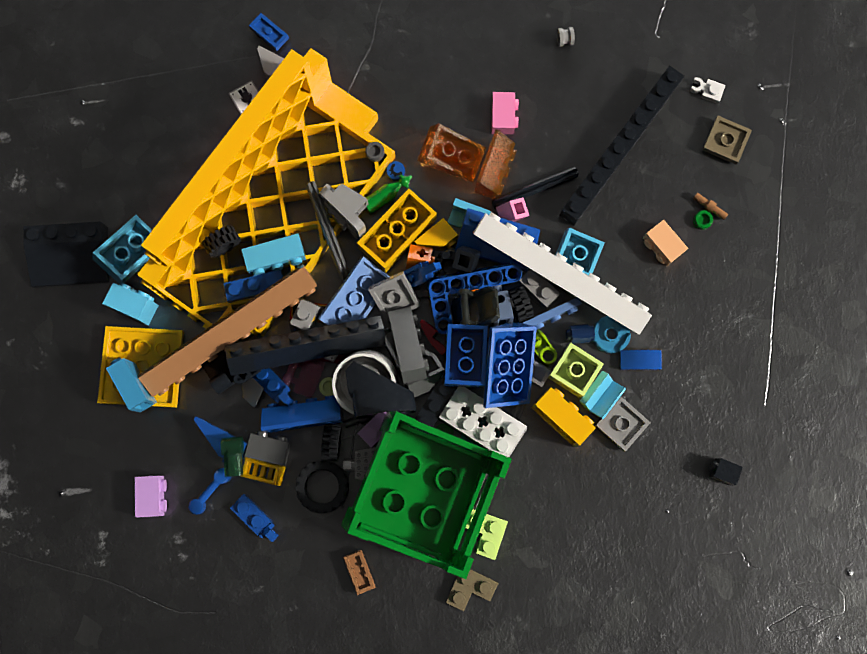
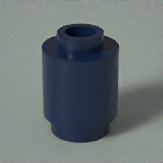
[566,324,595,344]

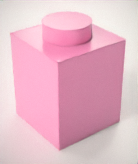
[496,198,529,222]

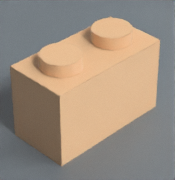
[643,220,689,266]

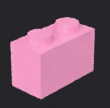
[491,92,519,134]

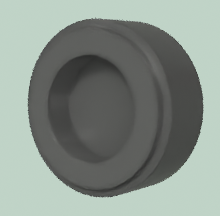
[365,142,384,162]

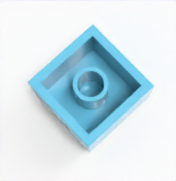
[555,228,605,275]
[102,282,159,326]

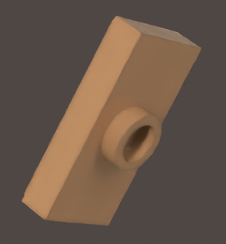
[343,549,376,595]

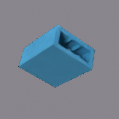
[106,358,157,412]

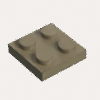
[702,116,752,165]

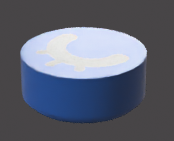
[387,161,405,181]

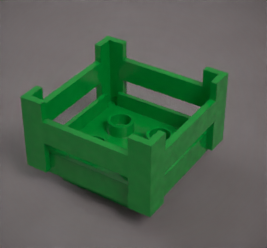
[341,411,512,579]

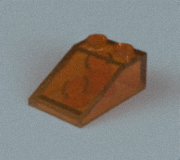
[417,124,486,182]

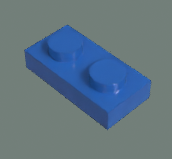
[249,13,289,51]

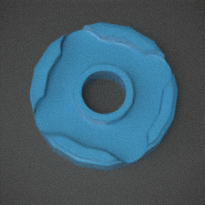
[593,316,631,353]

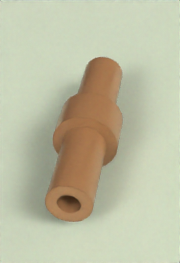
[693,192,728,220]

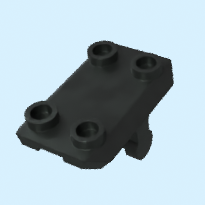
[451,286,500,326]

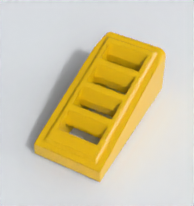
[241,457,286,486]

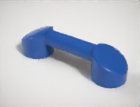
[189,468,232,515]

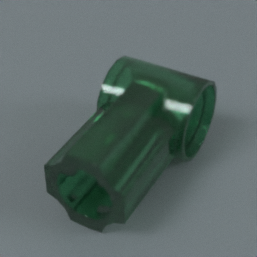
[221,436,244,477]

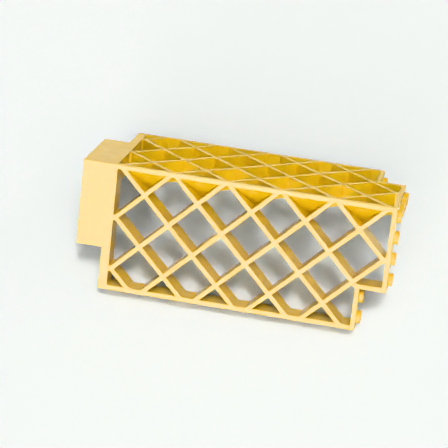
[137,48,395,337]

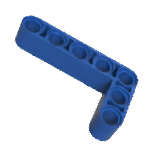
[427,263,522,334]

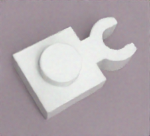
[690,77,725,104]

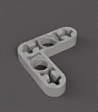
[318,186,367,241]

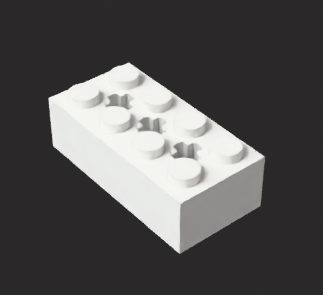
[439,387,527,457]

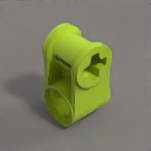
[534,329,557,367]

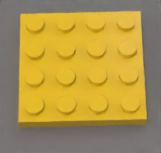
[97,326,184,408]

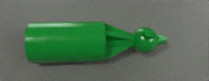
[365,174,412,215]

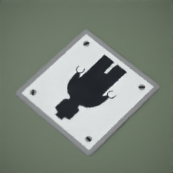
[228,80,259,114]

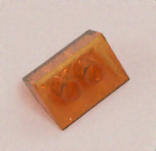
[475,130,517,199]

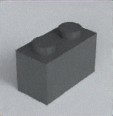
[245,431,291,466]

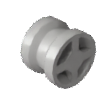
[557,27,575,47]

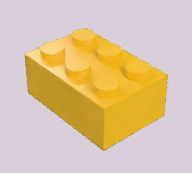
[531,387,595,447]

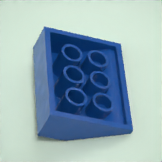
[483,323,537,408]

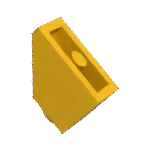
[414,218,458,251]

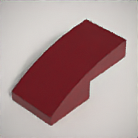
[420,319,446,356]

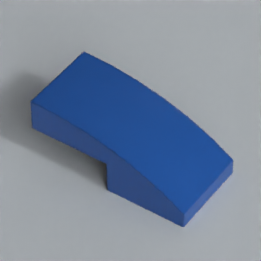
[620,350,662,370]

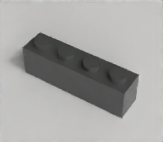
[388,307,429,384]

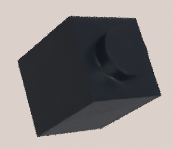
[709,458,743,486]

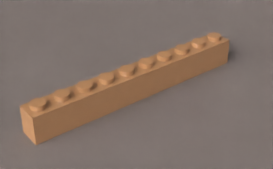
[138,264,317,397]

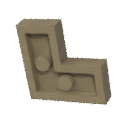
[446,569,498,611]

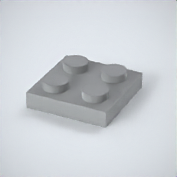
[368,271,421,321]
[595,397,651,452]

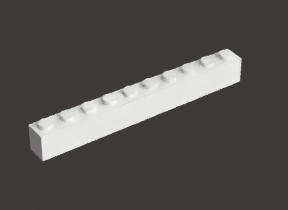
[473,212,652,335]

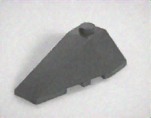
[384,325,445,397]

